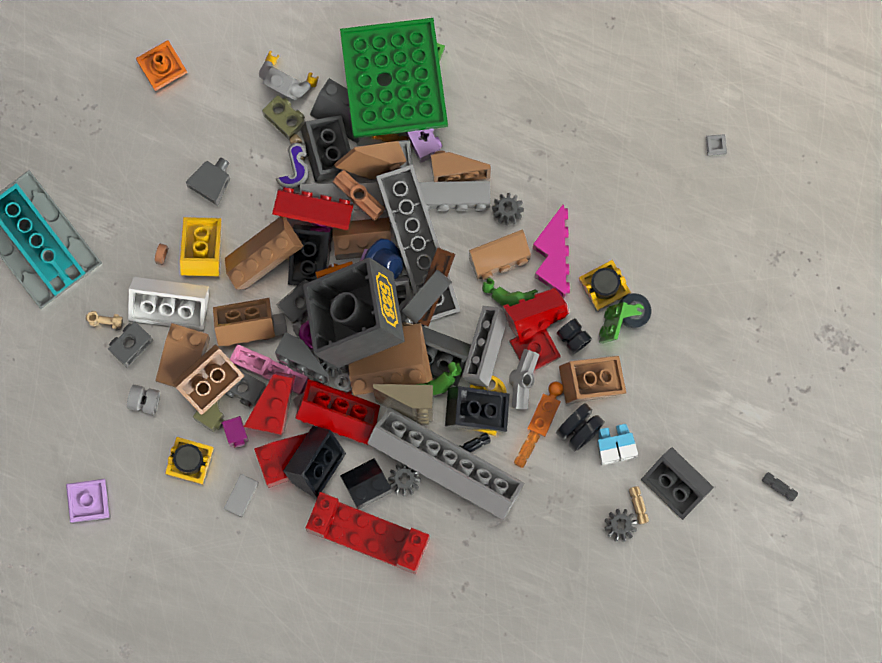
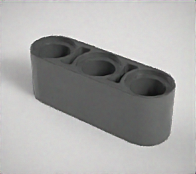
[401,269,452,324]

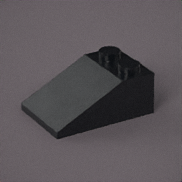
[288,224,333,285]
[445,386,510,432]

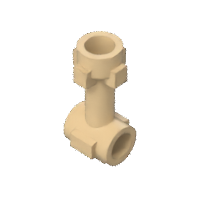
[86,311,123,329]

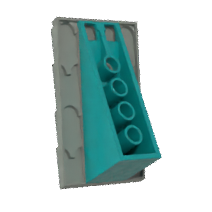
[0,170,102,309]

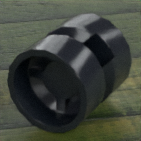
[556,318,592,355]

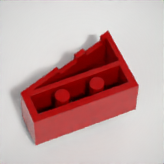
[503,288,569,342]
[243,372,295,435]

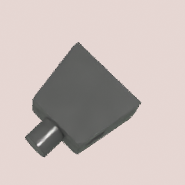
[186,157,230,206]

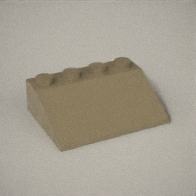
[373,384,433,425]

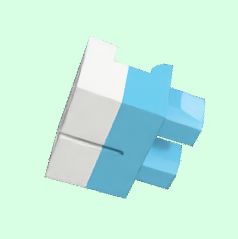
[597,424,638,466]

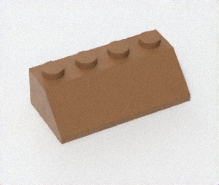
[225,216,304,289]

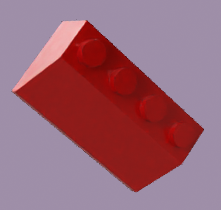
[272,186,354,230]
[295,379,380,445]

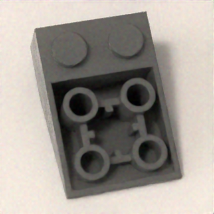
[275,332,330,384]

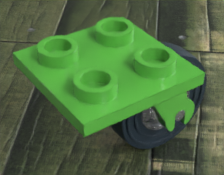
[599,293,652,344]

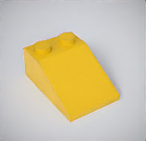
[180,217,221,276]

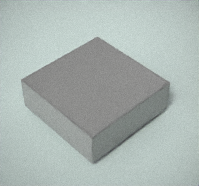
[706,134,727,156]

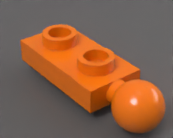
[527,381,563,437]

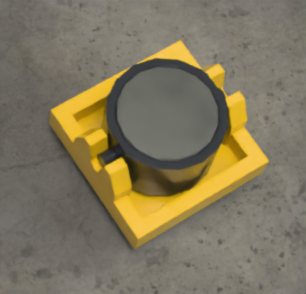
[579,260,631,311]
[165,437,214,485]

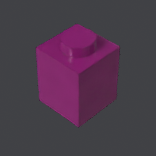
[222,416,249,448]

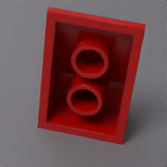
[254,433,308,488]

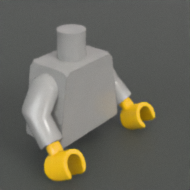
[259,51,319,100]

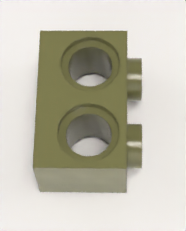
[262,95,305,141]

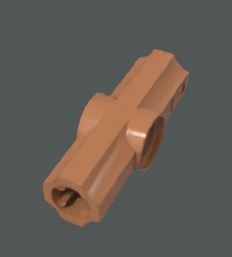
[333,170,385,221]

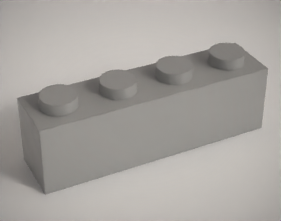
[462,306,507,387]

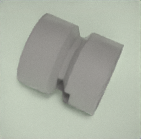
[127,384,160,415]

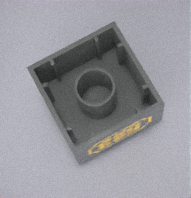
[304,258,405,368]

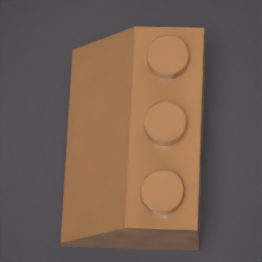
[333,217,391,260]
[469,229,531,280]
[213,298,275,347]
[173,344,244,415]

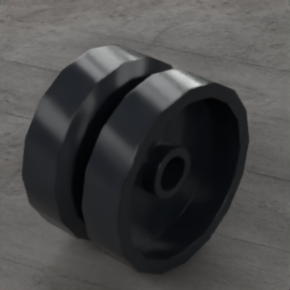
[556,403,605,452]

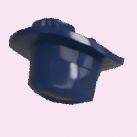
[363,238,403,279]

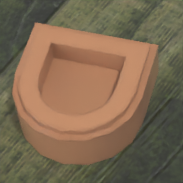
[155,243,169,265]

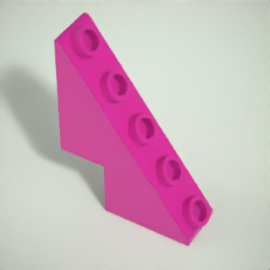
[532,204,570,298]

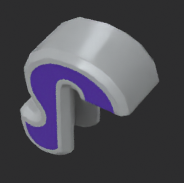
[276,143,309,189]

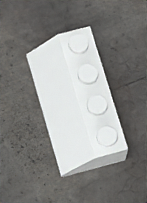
[128,277,209,331]

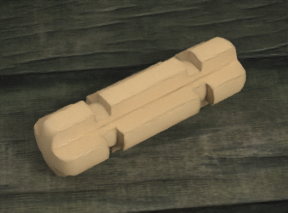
[629,486,649,524]

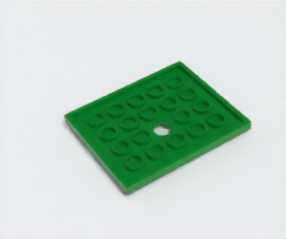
[340,18,448,138]

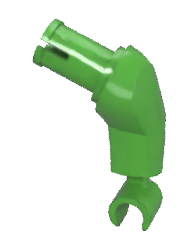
[482,278,538,307]
[417,362,462,396]

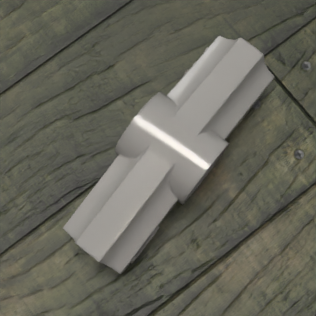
[509,349,539,409]

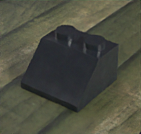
[340,458,392,510]

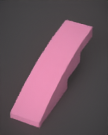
[230,344,309,395]

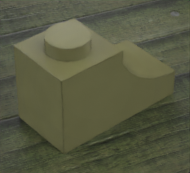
[193,399,225,432]

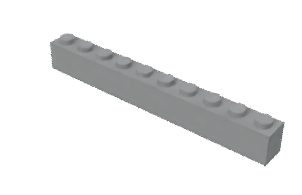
[300,181,490,213]

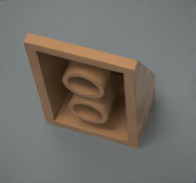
[334,141,406,180]
[431,151,491,182]
[155,323,210,388]
[559,356,626,404]

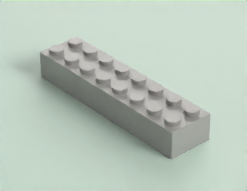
[376,164,460,321]
[367,407,525,520]

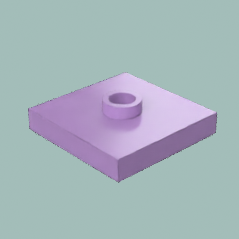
[66,479,110,523]

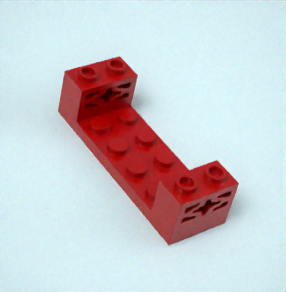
[305,492,430,575]

